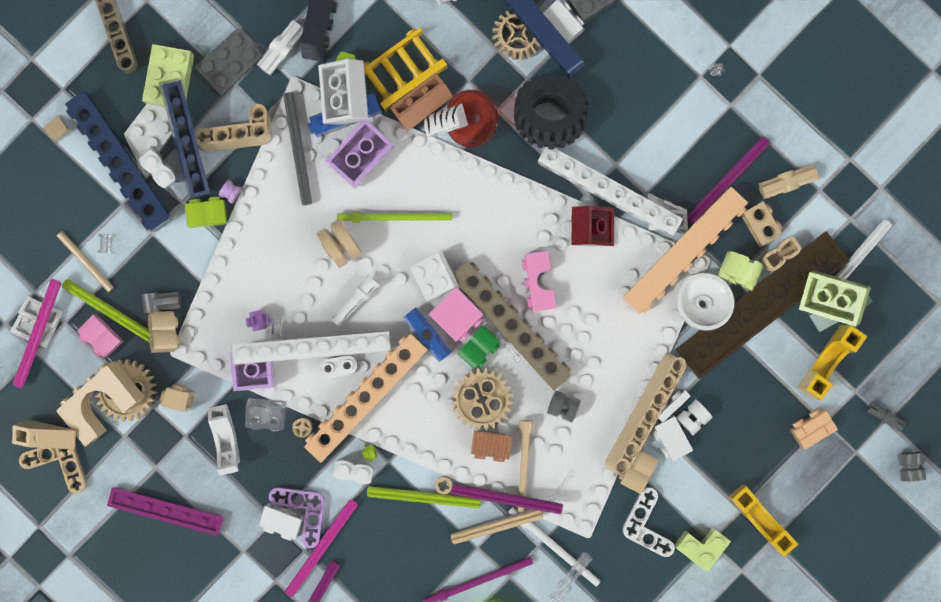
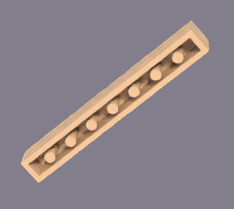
[622,187,748,314]

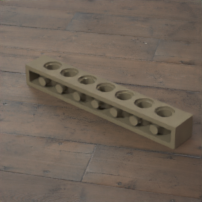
[453,261,571,391]

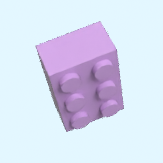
[326,120,394,189]

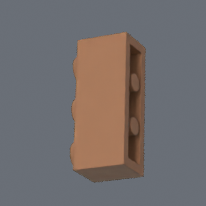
[390,73,453,132]

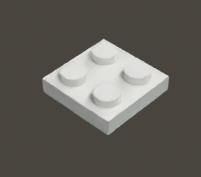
[410,251,459,302]

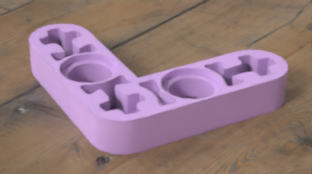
[269,487,325,548]

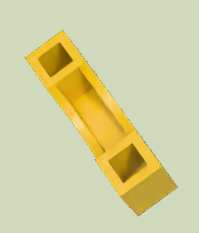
[729,484,798,557]

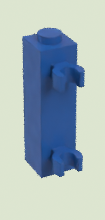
[307,93,382,138]

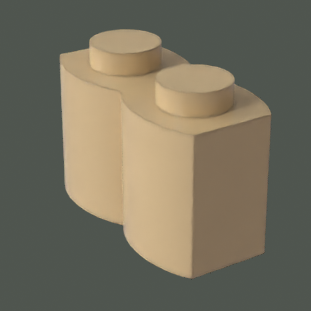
[759,237,802,272]
[148,311,180,353]
[618,450,659,494]

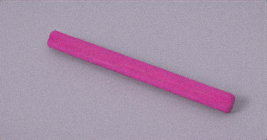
[13,279,61,388]
[285,499,358,597]

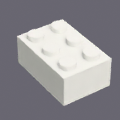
[318,59,368,125]

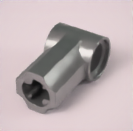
[141,292,181,314]

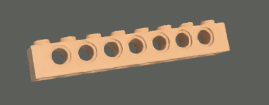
[304,334,428,463]

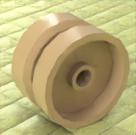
[316,219,362,268]

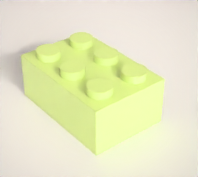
[142,44,194,107]
[799,271,871,326]

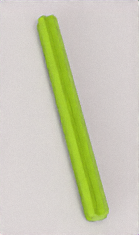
[62,279,150,343]
[367,486,481,509]

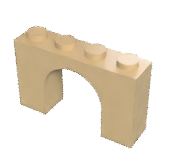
[56,361,145,447]

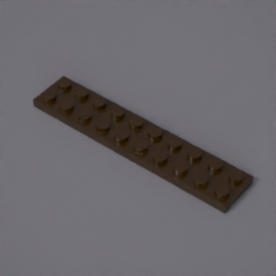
[675,231,850,379]

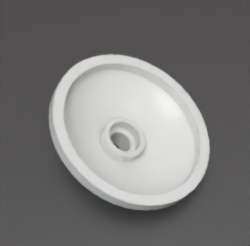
[677,273,734,331]

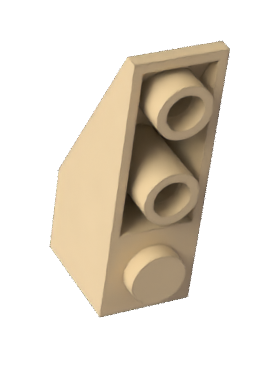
[12,419,76,449]

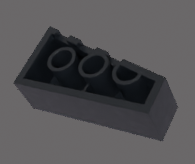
[300,0,338,62]

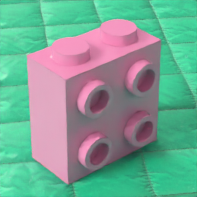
[429,287,483,342]

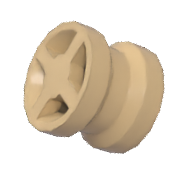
[293,418,313,438]

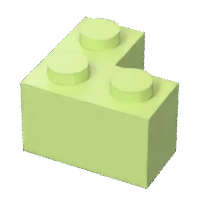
[674,527,731,572]

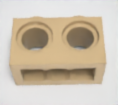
[741,201,783,247]

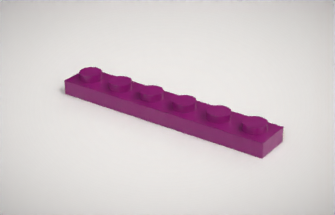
[107,487,224,536]

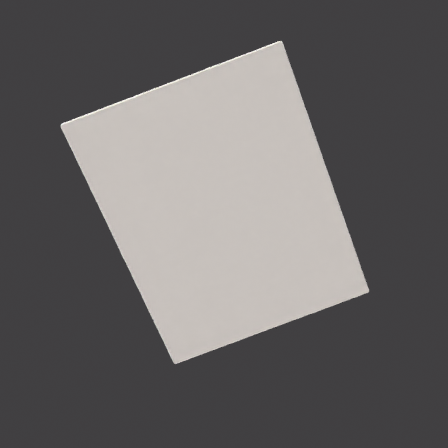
[170,77,710,538]

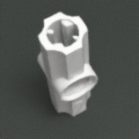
[257,20,303,75]

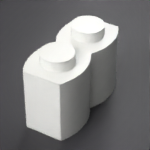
[139,147,175,188]
[333,459,375,484]

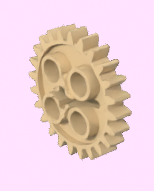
[94,359,157,422]
[451,368,513,431]

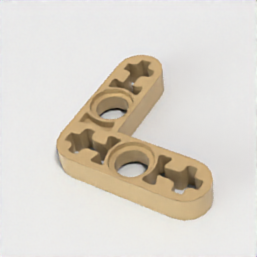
[19,448,87,494]

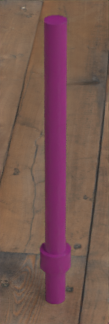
[424,557,533,602]

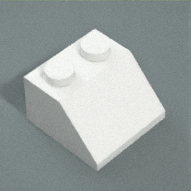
[259,502,305,541]

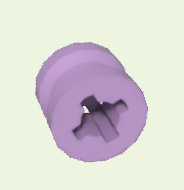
[219,180,242,204]

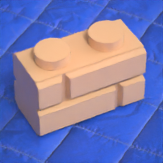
[790,408,838,450]

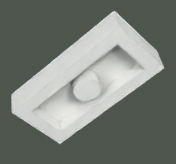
[658,390,690,423]

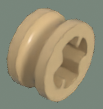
[435,476,452,494]

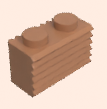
[471,430,512,462]

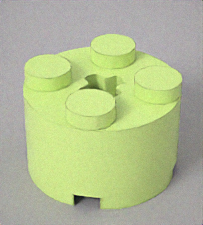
[718,251,764,291]

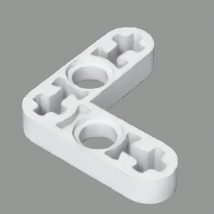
[622,487,675,557]

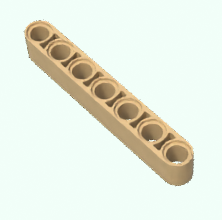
[605,353,686,476]

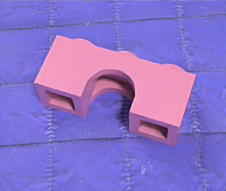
[522,251,556,312]

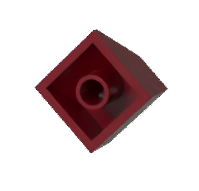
[571,206,614,246]

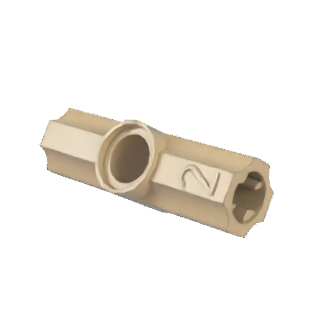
[758,164,819,199]

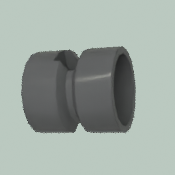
[547,390,581,423]
[898,452,926,482]

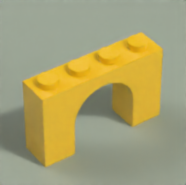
[796,325,867,401]

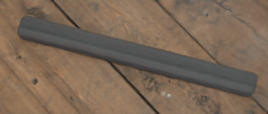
[283,92,312,206]

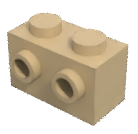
[160,384,196,412]

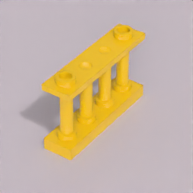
[364,28,447,112]

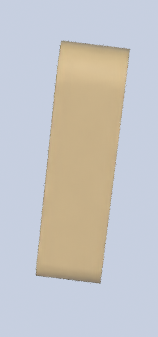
[195,104,272,152]

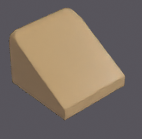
[43,116,71,142]

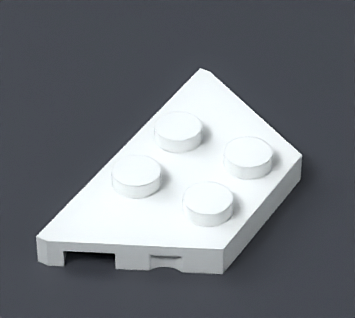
[124,104,172,172]

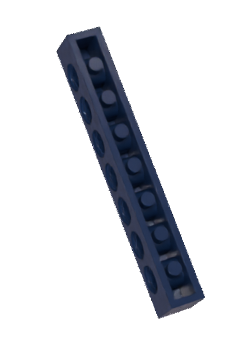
[65,91,173,232]

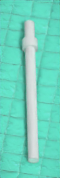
[508,507,601,586]

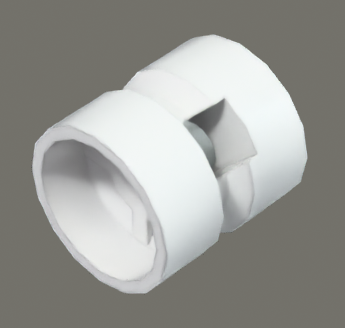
[676,399,713,436]

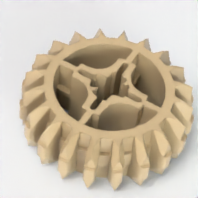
[492,10,541,60]

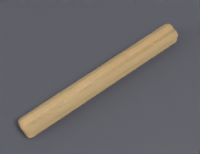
[451,510,543,544]

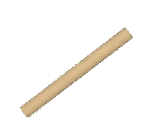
[57,231,114,292]

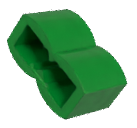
[457,325,500,369]

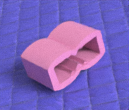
[77,314,123,358]

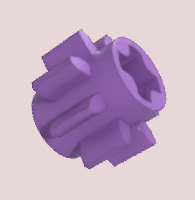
[246,310,271,332]

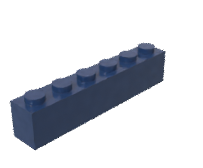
[159,78,210,198]

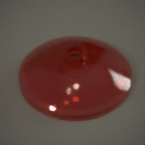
[447,90,498,148]

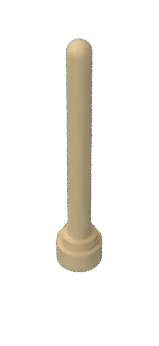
[518,420,535,513]

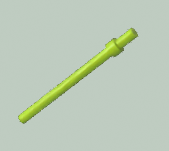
[337,211,452,223]

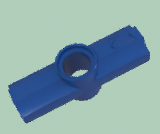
[403,307,452,362]

